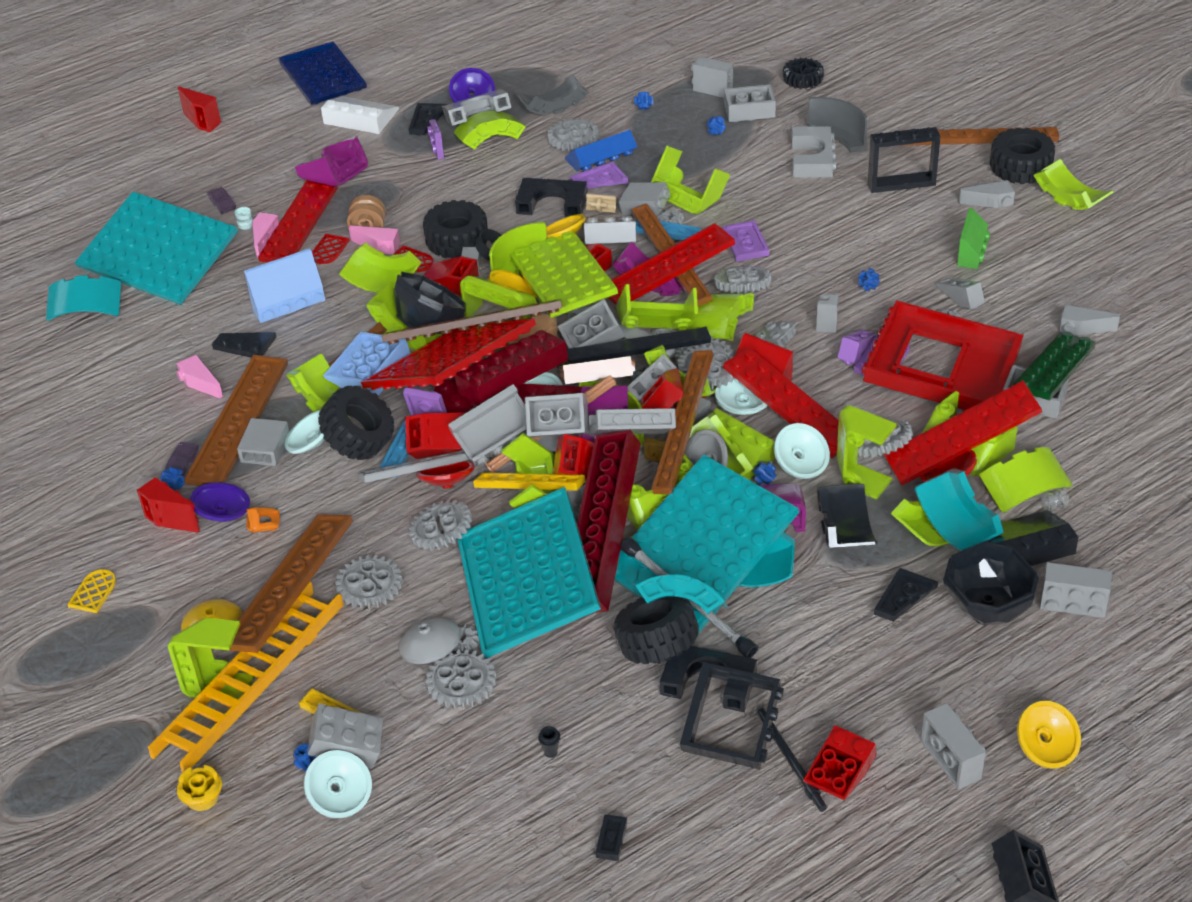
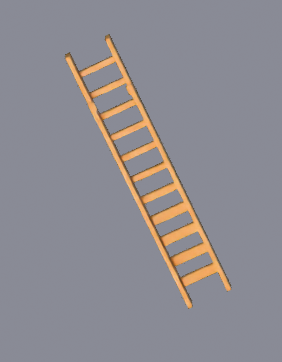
[148,582,343,773]

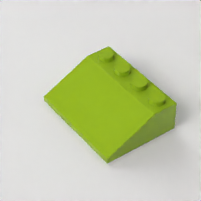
[711,408,775,480]

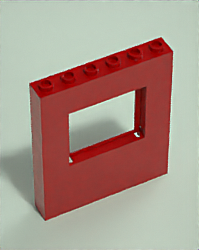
[862,300,1024,410]

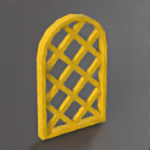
[67,569,116,613]

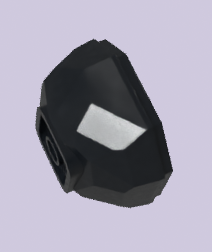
[393,271,466,335]
[943,541,1039,625]

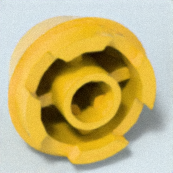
[177,765,222,811]

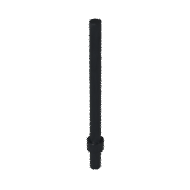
[757,708,827,812]

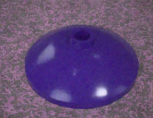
[449,68,495,103]
[190,482,250,522]

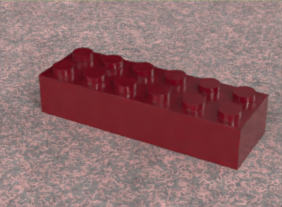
[455,330,568,405]

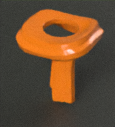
[246,507,280,533]

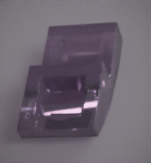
[207,186,236,214]
[165,442,199,476]

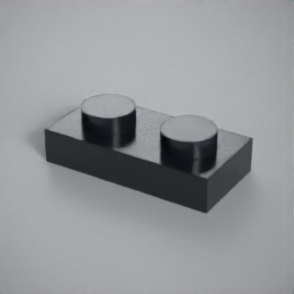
[595,814,627,861]

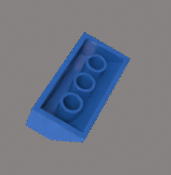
[565,130,637,172]

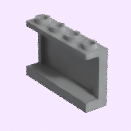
[448,384,527,466]
[588,409,676,435]

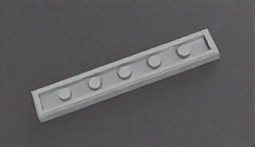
[359,450,469,483]

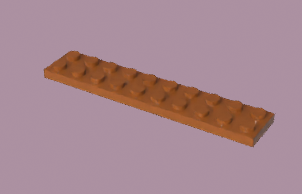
[184,355,288,486]
[225,514,353,653]

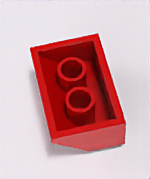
[735,333,793,381]

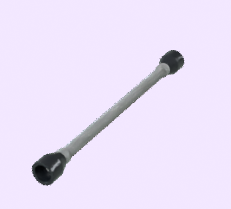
[621,537,759,658]

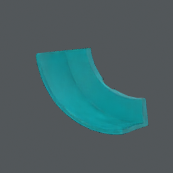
[46,275,121,321]
[915,469,1004,551]
[739,532,795,587]
[636,574,728,615]

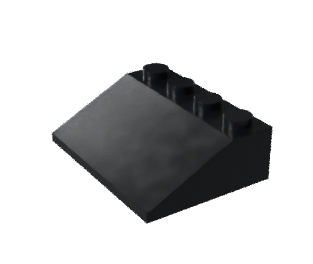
[988,510,1079,566]

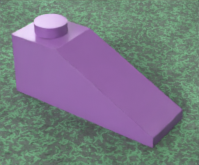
[838,329,878,365]

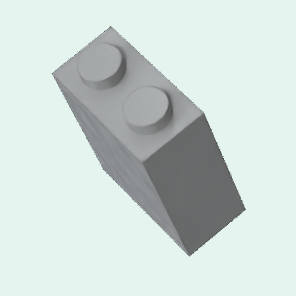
[691,57,733,98]
[619,182,670,215]
[237,418,289,466]

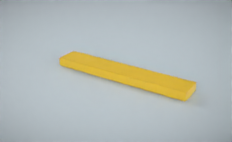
[473,473,586,490]

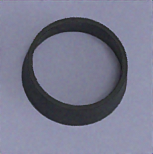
[475,229,502,261]

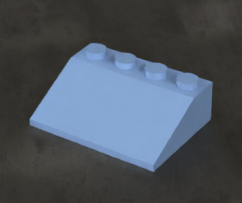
[244,248,325,323]
[323,332,410,395]

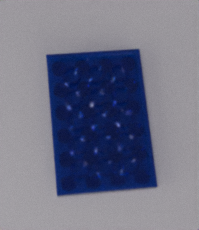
[278,41,367,105]

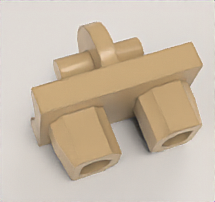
[586,193,617,213]

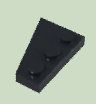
[409,103,448,136]
[212,332,276,358]
[874,568,938,622]

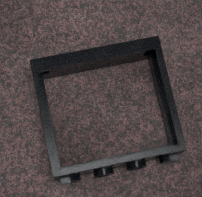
[867,127,941,193]
[680,662,784,770]

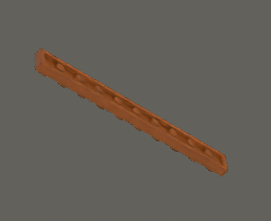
[902,126,1059,145]
[631,203,712,306]
[652,350,714,494]

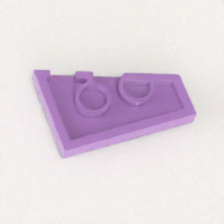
[427,119,444,159]
[570,162,628,188]

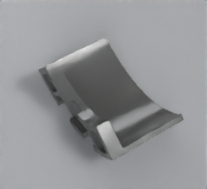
[515,75,589,115]
[808,97,868,153]

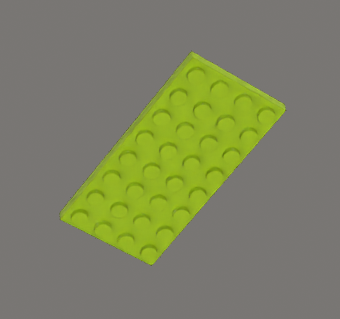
[510,231,618,318]

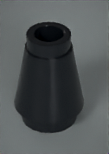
[538,726,560,758]

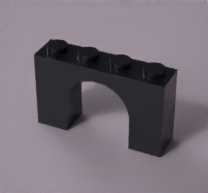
[515,178,588,217]
[660,646,757,713]

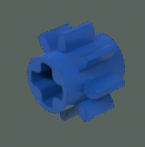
[634,92,653,110]
[706,116,726,135]
[858,268,880,291]
[753,461,777,485]
[161,467,185,491]
[293,742,317,771]

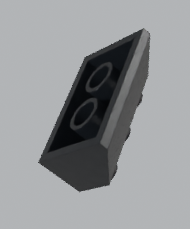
[991,830,1059,902]

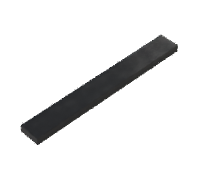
[567,327,711,365]

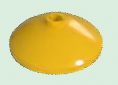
[546,214,586,238]
[488,270,537,299]
[181,599,243,631]
[1017,701,1081,769]

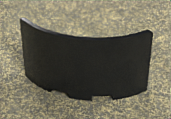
[817,484,878,548]

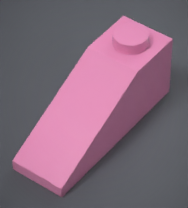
[252,212,279,258]
[349,225,400,255]
[176,355,223,398]

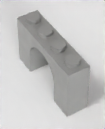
[442,89,512,126]
[792,127,836,178]

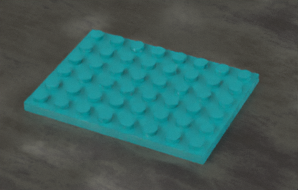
[74,191,238,305]
[615,454,799,634]
[457,487,601,659]

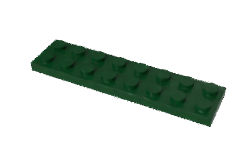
[1013,332,1096,401]

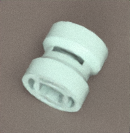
[234,207,253,230]

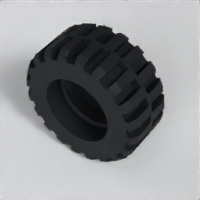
[990,127,1056,184]
[423,200,488,259]
[318,386,394,460]
[613,597,699,664]

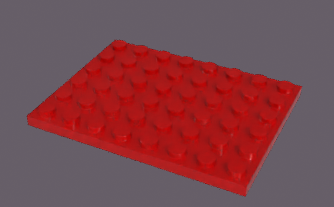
[361,318,536,390]

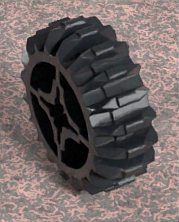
[783,57,824,89]

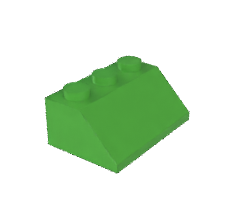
[957,208,990,269]

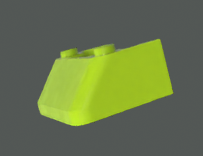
[651,146,730,214]
[460,276,537,319]
[616,284,698,331]
[922,391,1018,476]
[837,405,897,499]
[501,433,556,509]
[627,454,694,530]
[168,617,254,700]

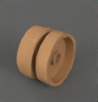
[347,195,386,228]

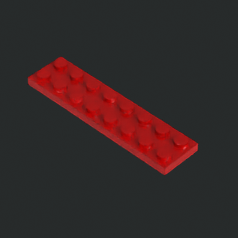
[258,180,338,263]
[607,223,735,305]
[723,347,839,459]
[884,381,1042,486]

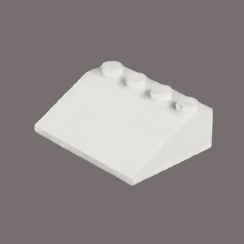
[321,97,399,134]

